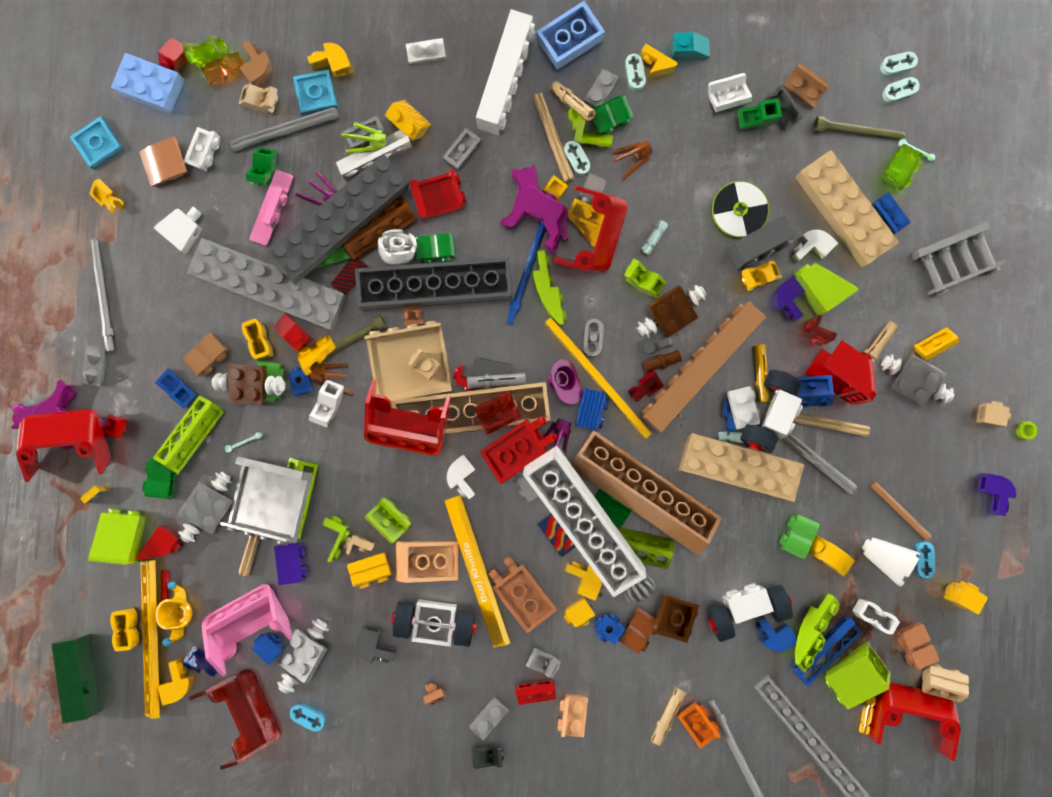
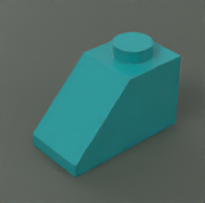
[671,32,710,60]

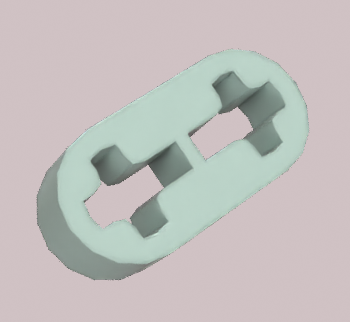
[880,52,918,76]
[625,54,646,91]
[882,77,920,103]
[564,141,590,176]

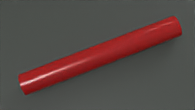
[160,570,169,630]

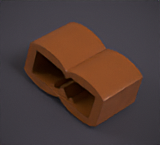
[618,607,656,654]

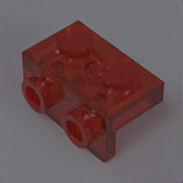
[802,314,837,346]
[474,391,522,435]

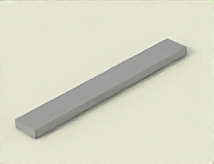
[753,674,871,797]

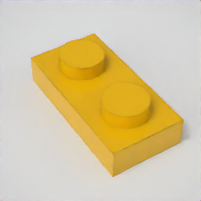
[914,327,959,361]

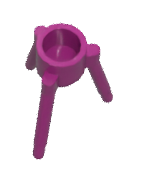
[295,172,338,206]
[543,418,572,454]

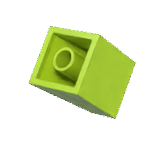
[794,263,859,317]
[88,509,146,565]
[825,641,891,710]

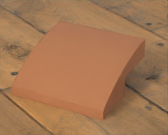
[139,137,187,187]

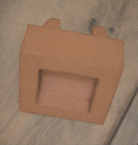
[403,305,424,327]
[423,683,447,707]

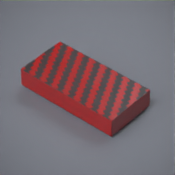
[330,258,369,296]

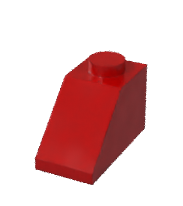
[273,313,313,352]
[136,525,182,560]

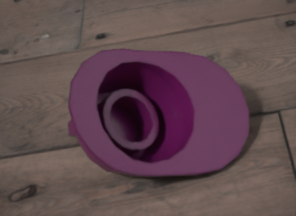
[548,359,582,404]

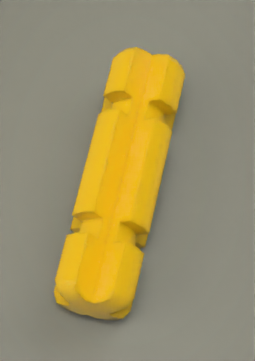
[859,697,877,735]

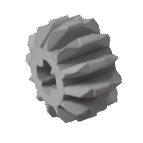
[622,574,655,604]

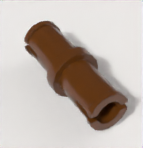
[642,350,682,374]

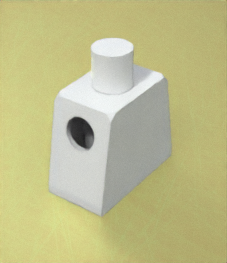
[154,206,202,255]

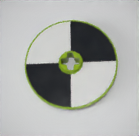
[712,181,769,238]

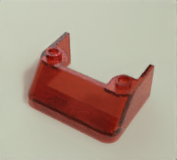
[189,669,281,770]

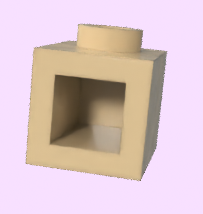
[976,401,1011,427]

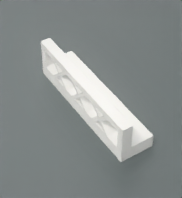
[336,130,412,181]

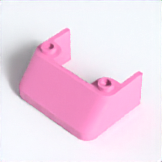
[202,584,292,677]

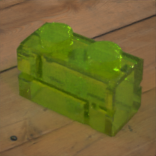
[881,144,923,191]

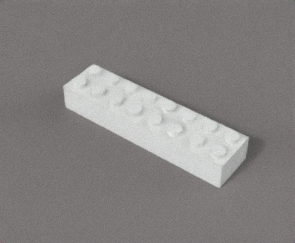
[523,446,646,597]

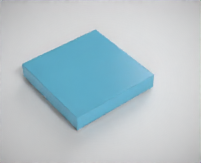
[293,69,338,115]
[69,116,124,169]

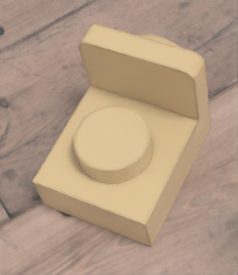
[408,349,442,381]
[344,534,377,555]

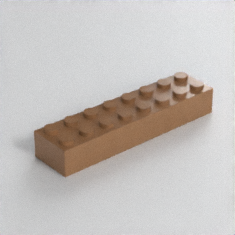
[641,301,766,433]
[571,430,722,555]

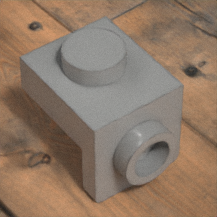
[526,648,561,679]

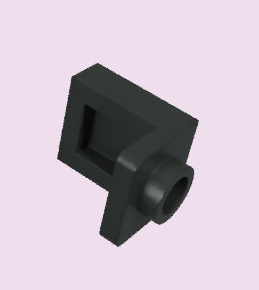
[472,744,504,769]

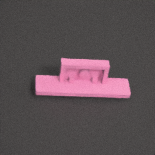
[249,170,294,246]

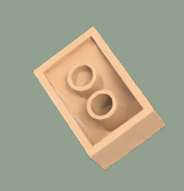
[395,541,458,583]

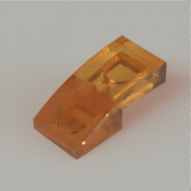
[202,52,244,85]

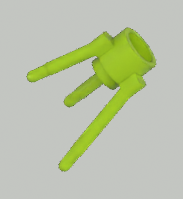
[341,122,386,153]

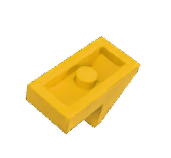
[640,44,678,78]

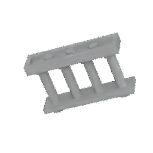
[911,221,1006,296]

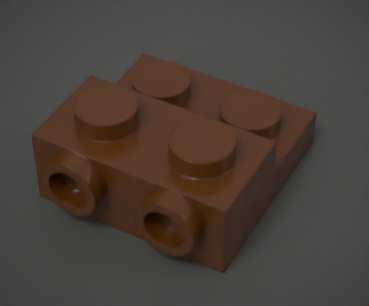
[652,594,700,643]

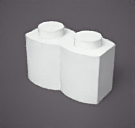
[852,599,900,634]

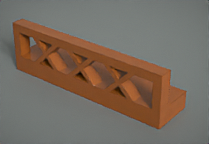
[343,196,417,260]

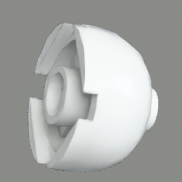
[378,229,416,266]

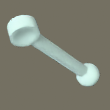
[898,139,935,161]
[225,432,262,453]

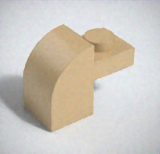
[239,83,278,113]

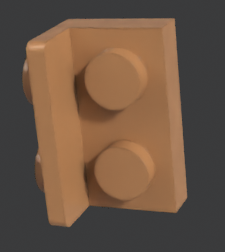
[783,63,830,109]

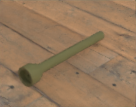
[814,116,905,139]
[313,314,387,365]

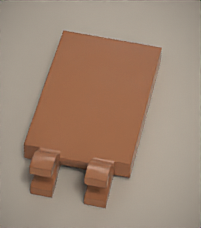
[488,555,558,633]

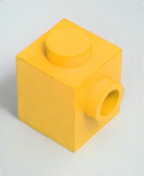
[564,597,595,628]

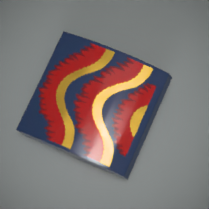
[537,513,576,558]

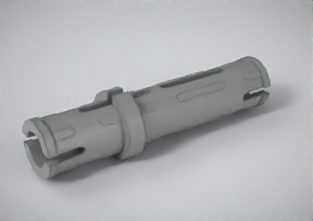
[467,373,526,389]

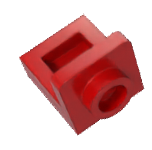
[453,364,478,391]

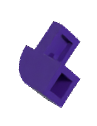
[772,276,805,322]
[978,474,1016,516]

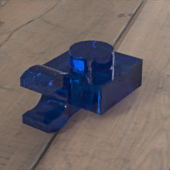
[182,646,218,677]

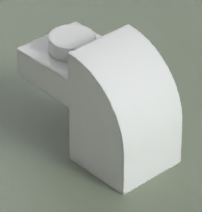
[791,230,838,263]
[309,380,344,427]
[447,454,476,499]

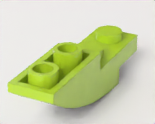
[532,250,567,327]
[795,593,840,672]

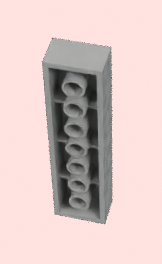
[187,238,347,332]

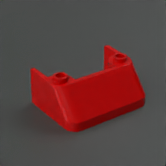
[553,184,628,273]
[805,340,877,406]
[364,380,451,456]
[16,409,112,482]
[867,682,961,761]

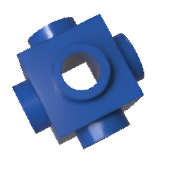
[594,613,626,645]

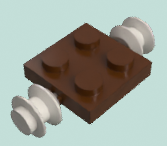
[637,285,707,338]
[212,364,285,405]

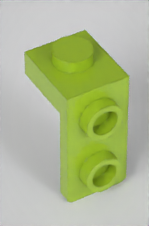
[572,114,613,148]
[323,515,350,563]

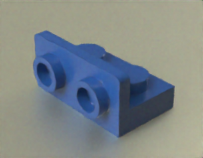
[871,192,911,235]
[796,375,834,408]

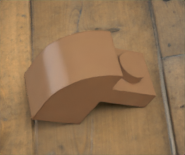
[240,40,272,87]

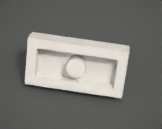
[406,38,446,65]

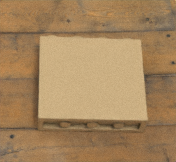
[364,321,453,403]

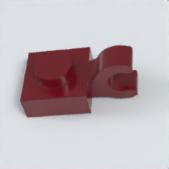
[628,370,664,402]

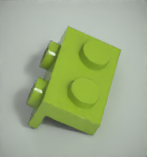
[364,497,411,544]

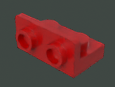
[515,679,556,705]

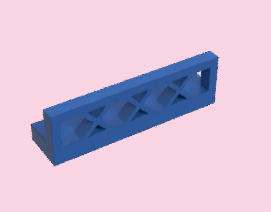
[791,615,863,687]

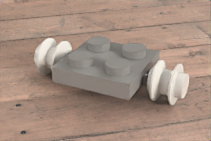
[881,354,955,406]
[178,471,233,543]
[277,619,329,694]

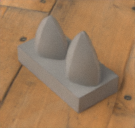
[81,346,108,386]

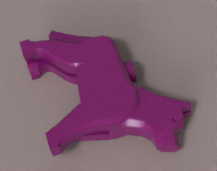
[500,164,568,254]
[10,380,105,450]

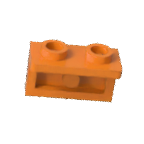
[676,702,721,749]

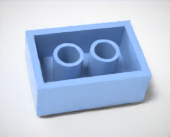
[536,1,605,70]
[111,53,185,114]

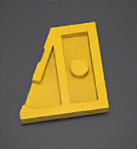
[568,198,604,247]
[297,334,336,376]

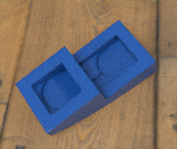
[155,368,197,409]

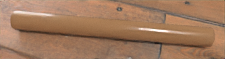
[870,481,932,540]

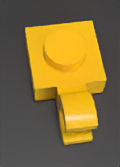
[89,179,124,212]

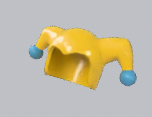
[155,581,193,647]

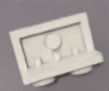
[708,73,752,112]
[184,127,220,172]
[727,386,761,429]

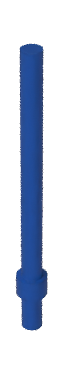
[506,222,546,325]

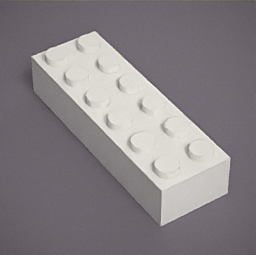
[476,9,535,136]

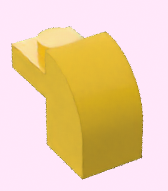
[307,43,353,78]
[741,261,782,291]
[808,535,855,577]
[565,561,602,601]
[158,658,194,705]

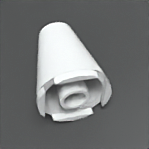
[861,538,920,587]

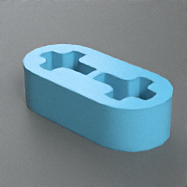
[914,541,935,579]
[290,703,326,732]

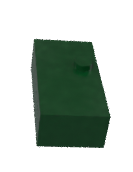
[52,634,101,723]

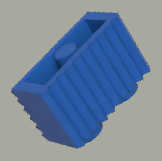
[575,388,610,432]

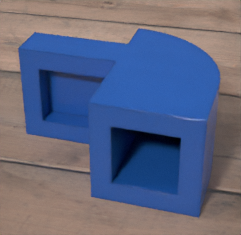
[755,615,797,652]

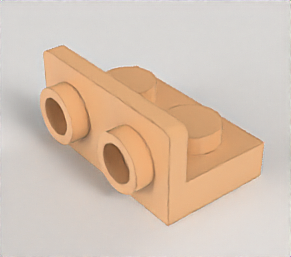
[557,694,588,738]

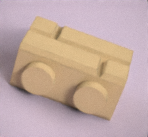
[922,664,969,703]

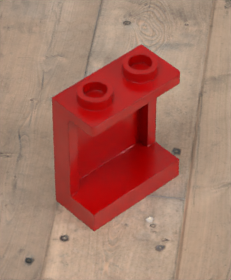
[409,169,467,221]

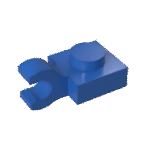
[722,397,736,432]

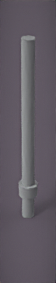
[90,239,114,352]
[707,699,763,797]

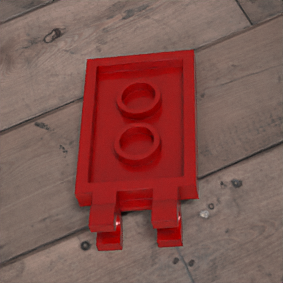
[480,416,558,484]

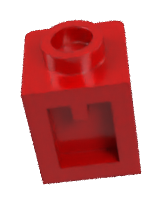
[103,414,127,439]

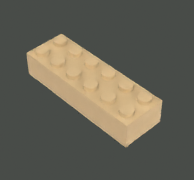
[795,150,899,268]
[679,433,804,502]

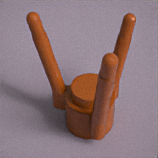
[612,140,652,180]
[310,363,354,396]

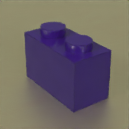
[274,542,308,585]

